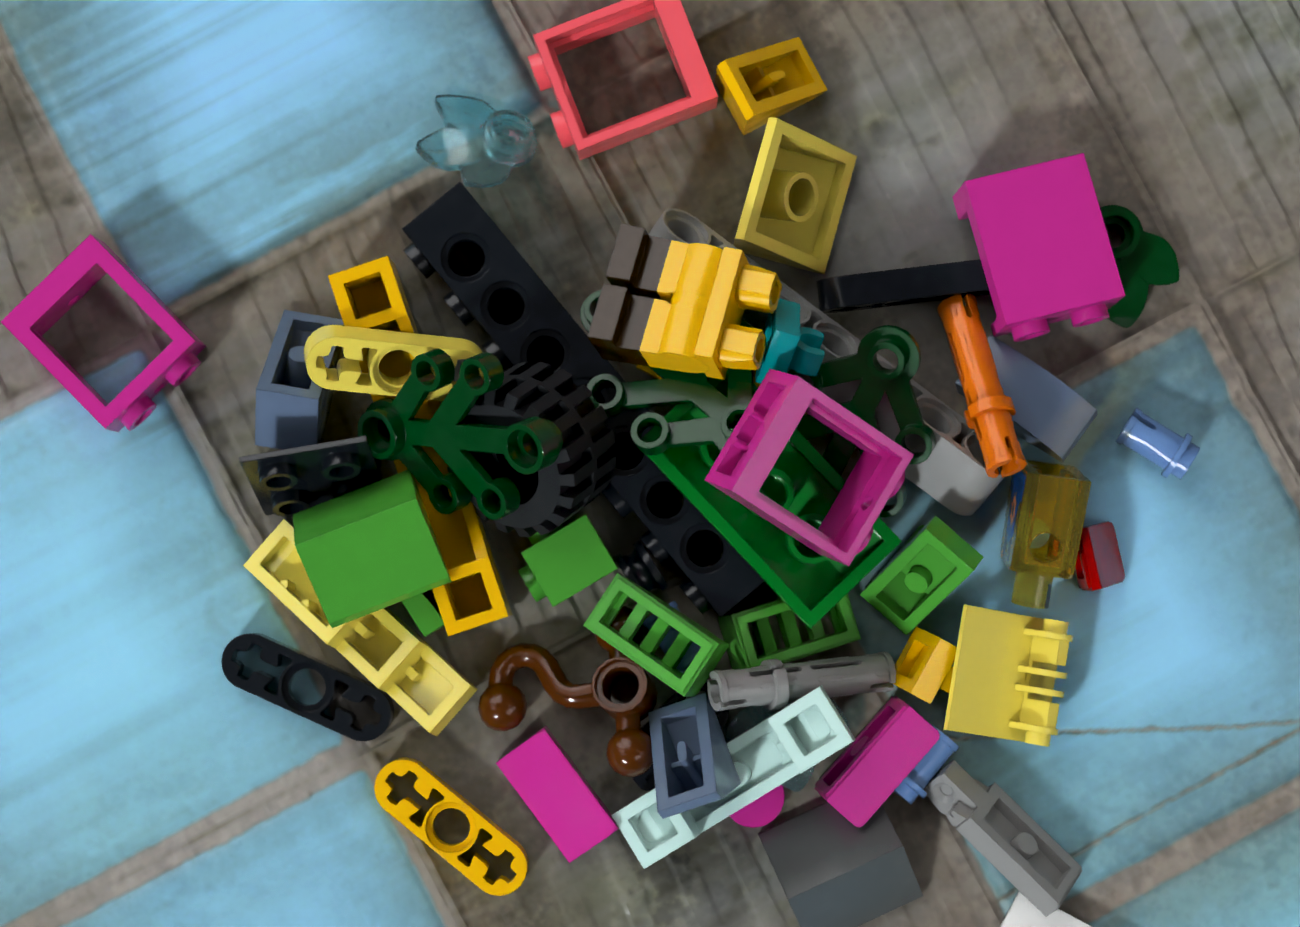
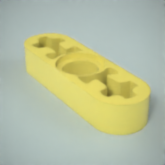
[304,325,484,401]

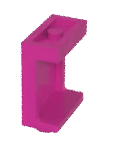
[952,153,1126,342]

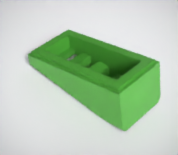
[583,573,729,697]
[718,593,861,670]

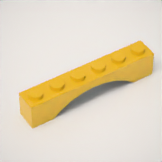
[328,256,513,637]

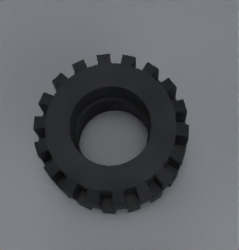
[447,361,617,537]

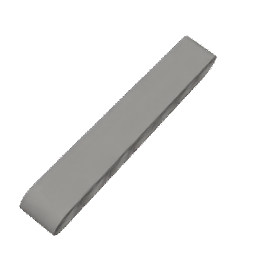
[648,208,1005,516]

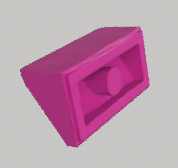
[814,696,940,828]
[496,725,619,863]

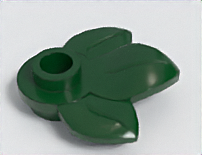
[1100,205,1179,328]

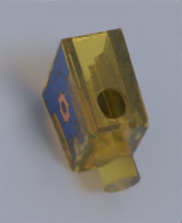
[1001,459,1091,609]

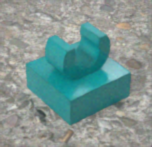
[756,298,825,383]

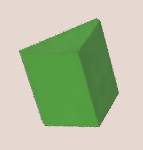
[293,470,452,628]

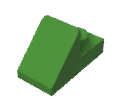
[860,515,983,635]

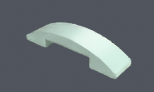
[611,685,856,869]

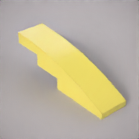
[243,519,478,736]

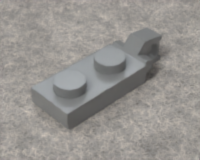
[923,760,1082,917]

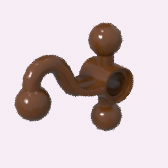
[478,606,657,777]

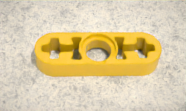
[374,757,529,896]

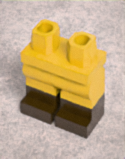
[587,223,782,380]

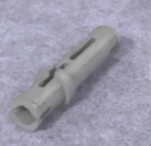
[707,651,896,712]

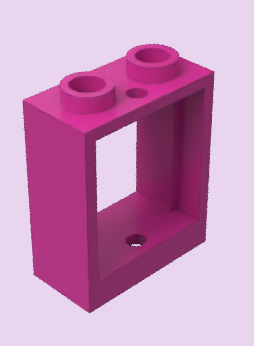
[1,234,206,432]
[704,369,914,566]

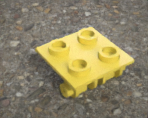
[943,604,1073,747]

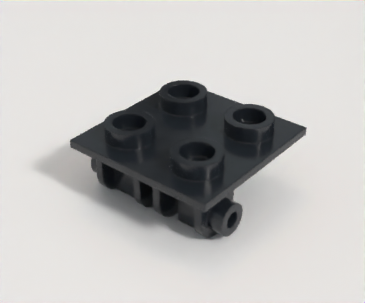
[239,436,382,517]

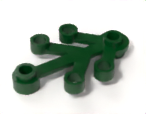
[580,290,754,455]
[787,325,936,517]
[358,349,563,520]

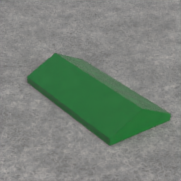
[641,370,902,629]

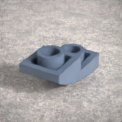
[955,335,1098,463]

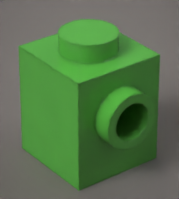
[518,514,619,607]

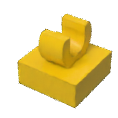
[892,626,957,705]

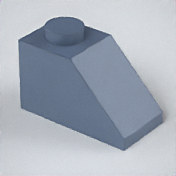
[255,310,344,450]

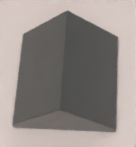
[758,802,923,927]

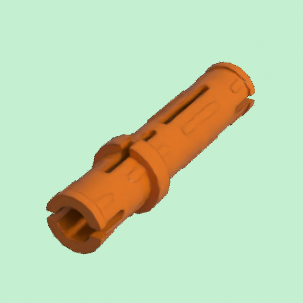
[937,294,1027,478]

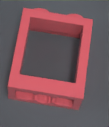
[527,0,718,160]

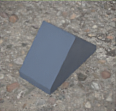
[648,692,741,819]

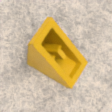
[715,37,828,136]

